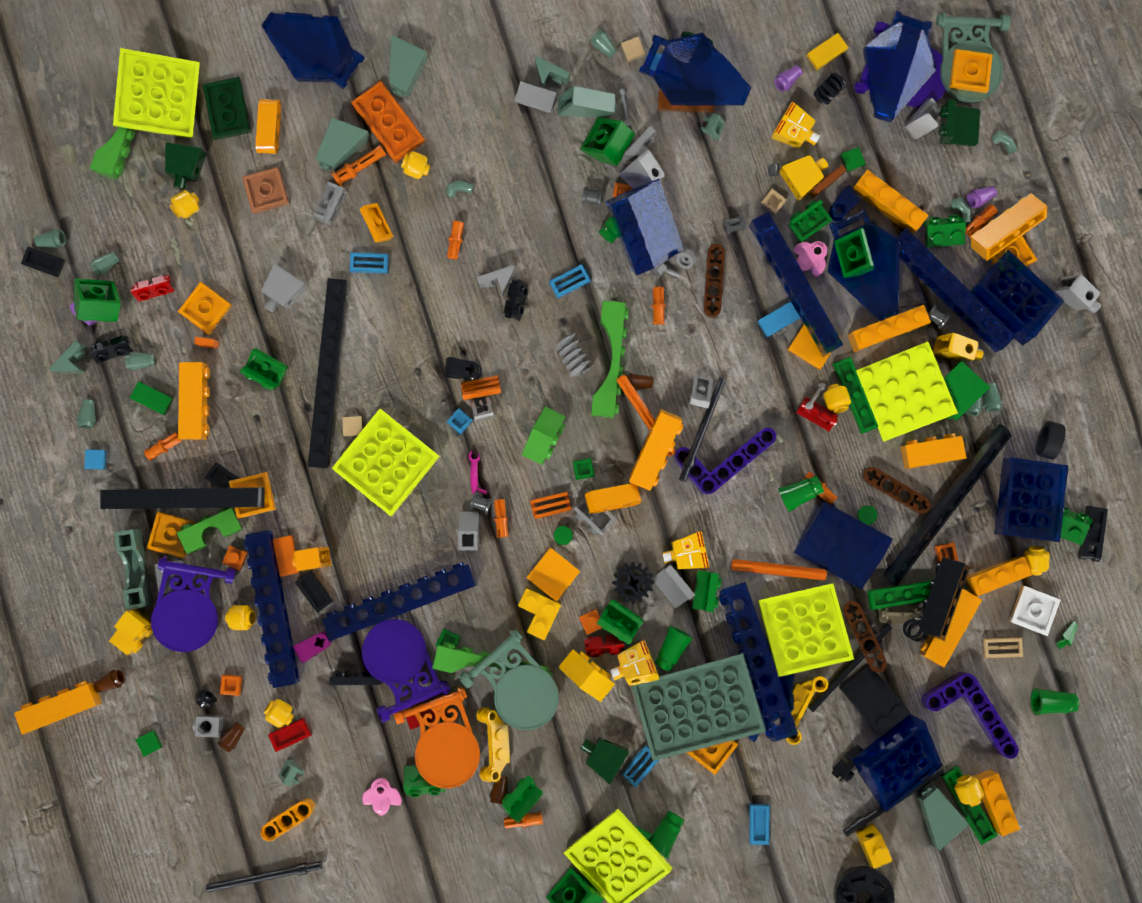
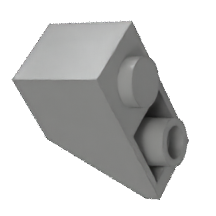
[458,512,480,550]

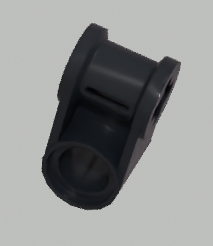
[444,357,482,380]

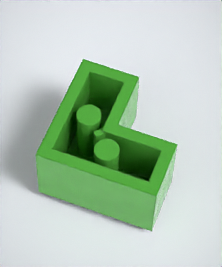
[522,407,566,465]

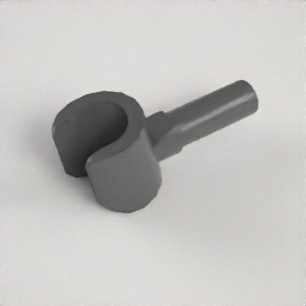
[768,161,793,176]

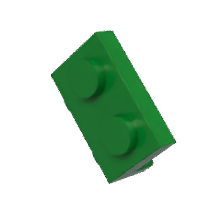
[788,200,832,243]
[923,215,966,248]
[240,348,288,390]
[1044,505,1093,546]
[692,571,721,613]
[597,599,644,645]
[404,765,445,797]
[502,775,543,823]

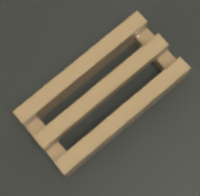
[982,637,1023,658]

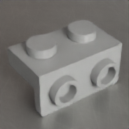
[573,497,616,536]

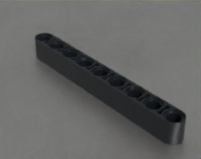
[100,487,265,509]

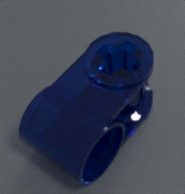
[828,184,863,222]

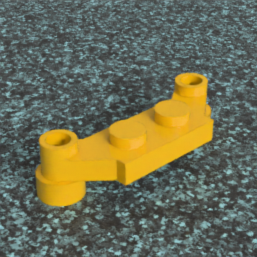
[779,676,828,745]
[476,707,510,782]

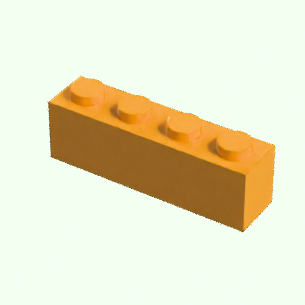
[851,169,929,235]
[971,193,1047,261]
[848,305,931,353]
[178,362,210,440]
[629,409,684,491]
[919,589,982,668]
[14,681,102,735]

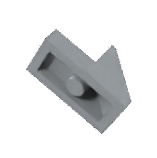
[904,98,940,140]
[624,126,656,161]
[477,265,515,296]
[688,375,713,408]

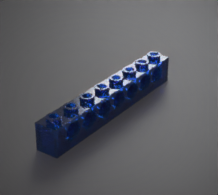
[749,211,843,357]
[887,228,1016,353]
[244,530,300,688]
[322,562,477,641]
[719,582,798,742]

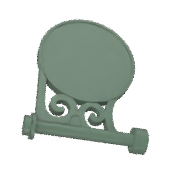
[936,12,1011,103]
[458,629,559,730]

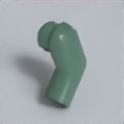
[991,131,1018,154]
[446,180,474,197]
[951,197,971,224]

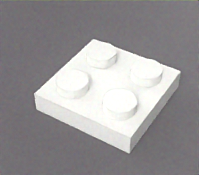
[1009,585,1061,636]

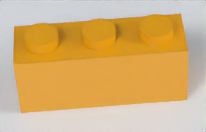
[901,433,966,469]
[292,547,332,571]
[965,556,1032,596]
[973,769,1020,837]

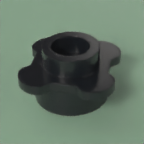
[195,690,217,709]

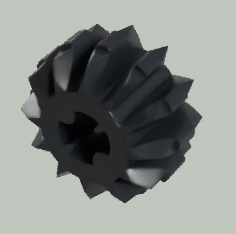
[813,72,846,106]

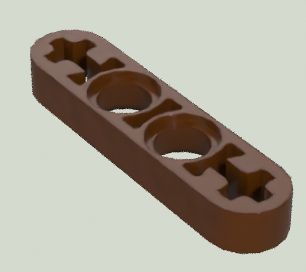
[703,244,725,318]
[862,467,931,514]
[843,601,888,672]

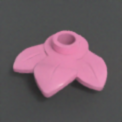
[793,241,827,277]
[362,778,402,816]

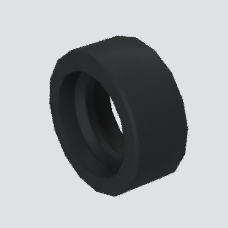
[1036,421,1066,460]

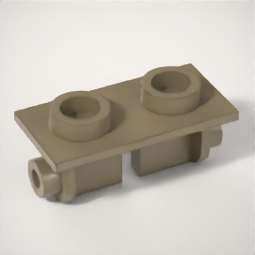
[879,604,921,624]

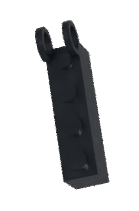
[903,557,970,642]

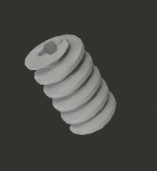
[555,334,593,377]

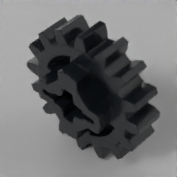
[612,561,654,604]

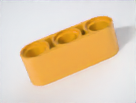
[256,99,281,154]
[585,483,642,514]
[260,798,315,841]

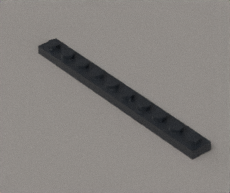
[308,278,348,469]
[884,424,1012,586]

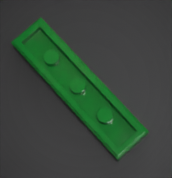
[832,356,878,434]
[867,579,935,610]
[941,765,998,845]

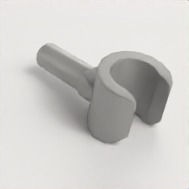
[653,263,680,278]

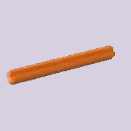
[616,375,676,457]
[731,559,827,581]

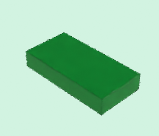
[130,381,174,416]

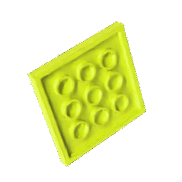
[113,48,200,139]
[856,342,958,442]
[331,409,440,517]
[758,583,854,677]
[564,808,672,903]

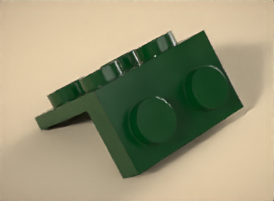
[938,99,980,146]

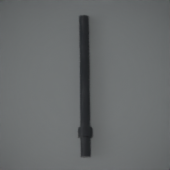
[679,378,726,482]
[808,623,892,712]
[843,767,944,837]
[206,861,323,893]

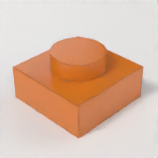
[222,545,249,570]
[579,609,602,635]

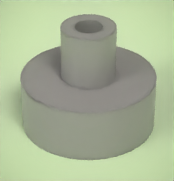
[676,249,696,269]

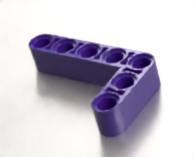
[674,428,776,495]
[921,672,1019,759]

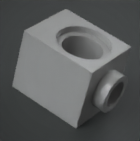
[193,714,225,737]

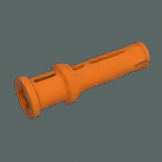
[331,145,386,187]

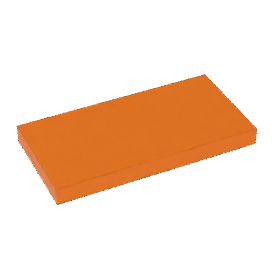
[351,81,426,163]

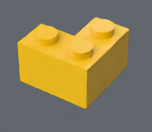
[518,588,561,641]
[109,609,153,655]
[559,649,615,702]

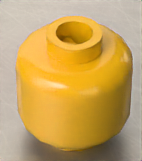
[401,151,430,179]
[169,190,200,219]
[823,384,851,414]
[1023,546,1050,575]
[225,605,256,630]
[263,698,294,728]
[954,775,985,806]

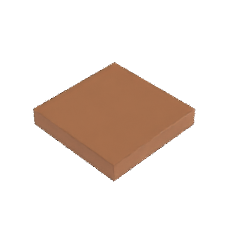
[242,167,290,214]

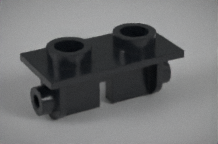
[503,279,528,321]
[88,335,133,363]
[832,744,868,783]

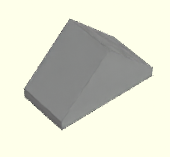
[470,395,495,422]

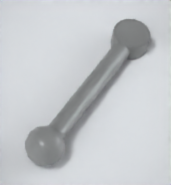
[619,88,631,127]
[806,383,826,409]

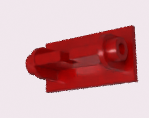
[130,274,175,302]
[796,397,839,432]
[584,635,624,657]

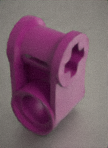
[293,631,332,663]

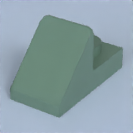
[535,56,570,89]
[49,340,88,374]

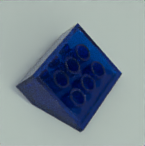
[606,178,684,276]
[967,250,1064,346]
[994,457,1069,542]
[793,502,893,589]
[853,714,942,812]

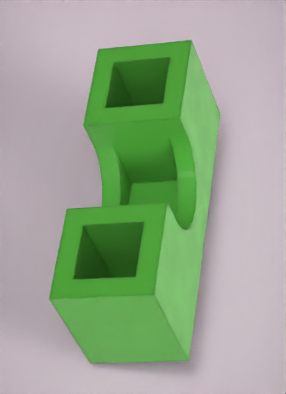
[177,508,243,555]

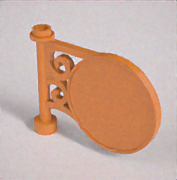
[394,686,480,788]

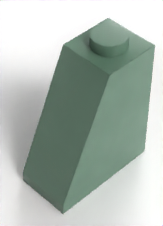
[389,35,428,98]
[558,86,617,118]
[315,118,370,171]
[918,785,969,850]

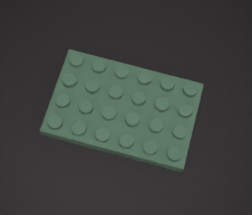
[632,653,766,761]

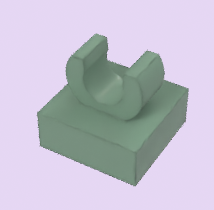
[700,113,725,140]
[278,759,304,786]

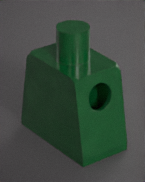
[165,142,207,190]
[580,737,629,784]

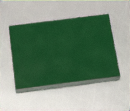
[202,77,251,140]

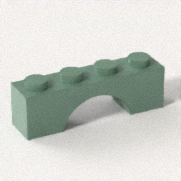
[114,529,153,610]

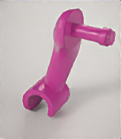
[469,451,487,495]

